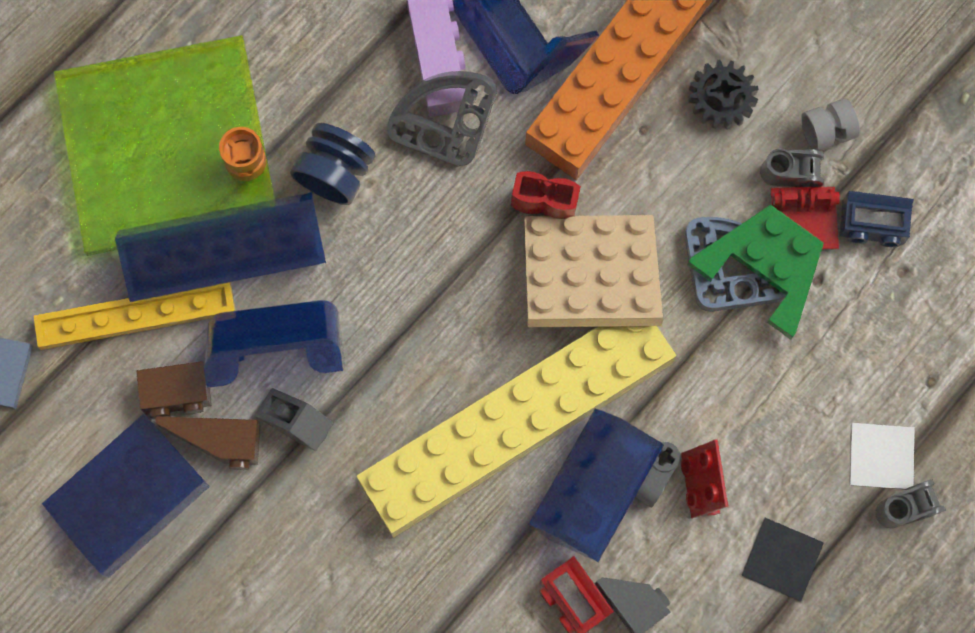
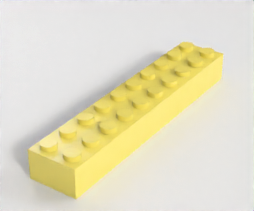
[356,326,677,538]

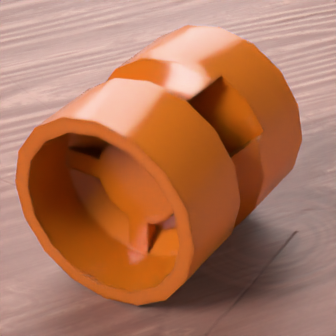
[219,127,267,181]

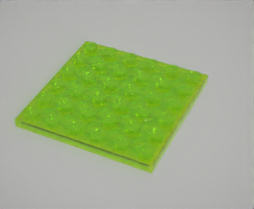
[54,35,279,256]

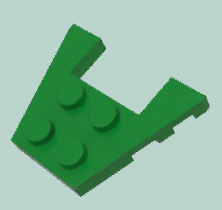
[687,205,824,340]

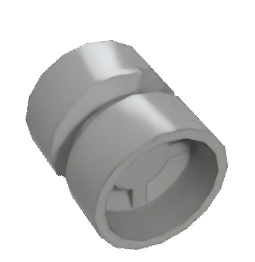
[801,98,860,151]

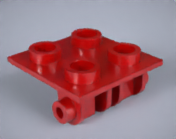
[770,187,840,250]
[681,439,729,518]

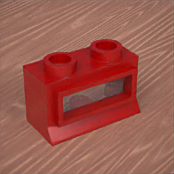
[538,556,614,633]

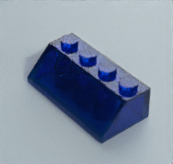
[529,408,664,562]

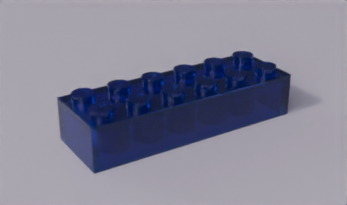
[115,192,326,302]

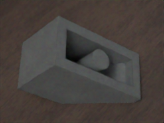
[254,388,334,451]
[595,577,671,633]

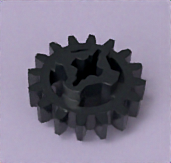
[688,60,759,130]

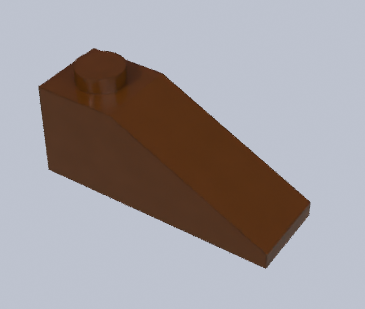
[155,416,260,470]

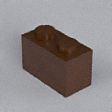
[136,361,212,419]

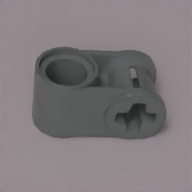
[760,149,824,187]
[623,442,680,508]
[876,479,946,529]

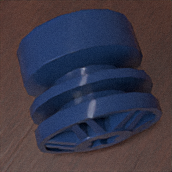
[290,123,376,205]

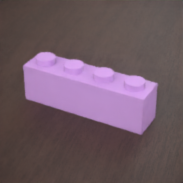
[406,0,466,117]

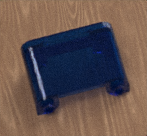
[204,300,345,388]

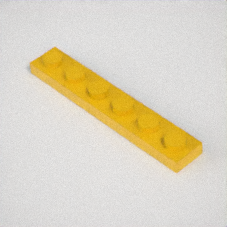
[34,280,236,350]

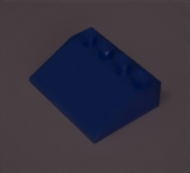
[42,414,210,578]

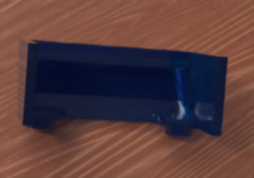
[452,0,600,94]

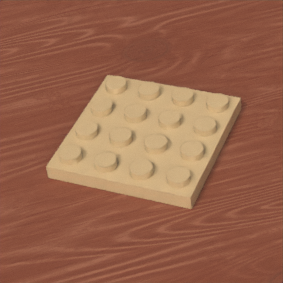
[524,215,663,327]

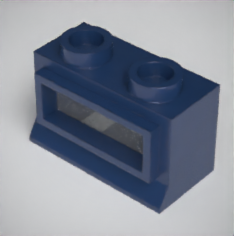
[839,191,914,248]

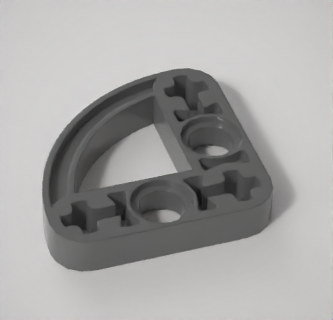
[387,71,497,166]

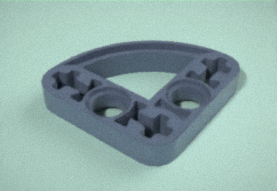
[685,217,786,312]

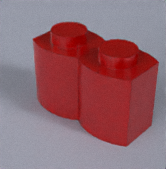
[511,171,581,219]

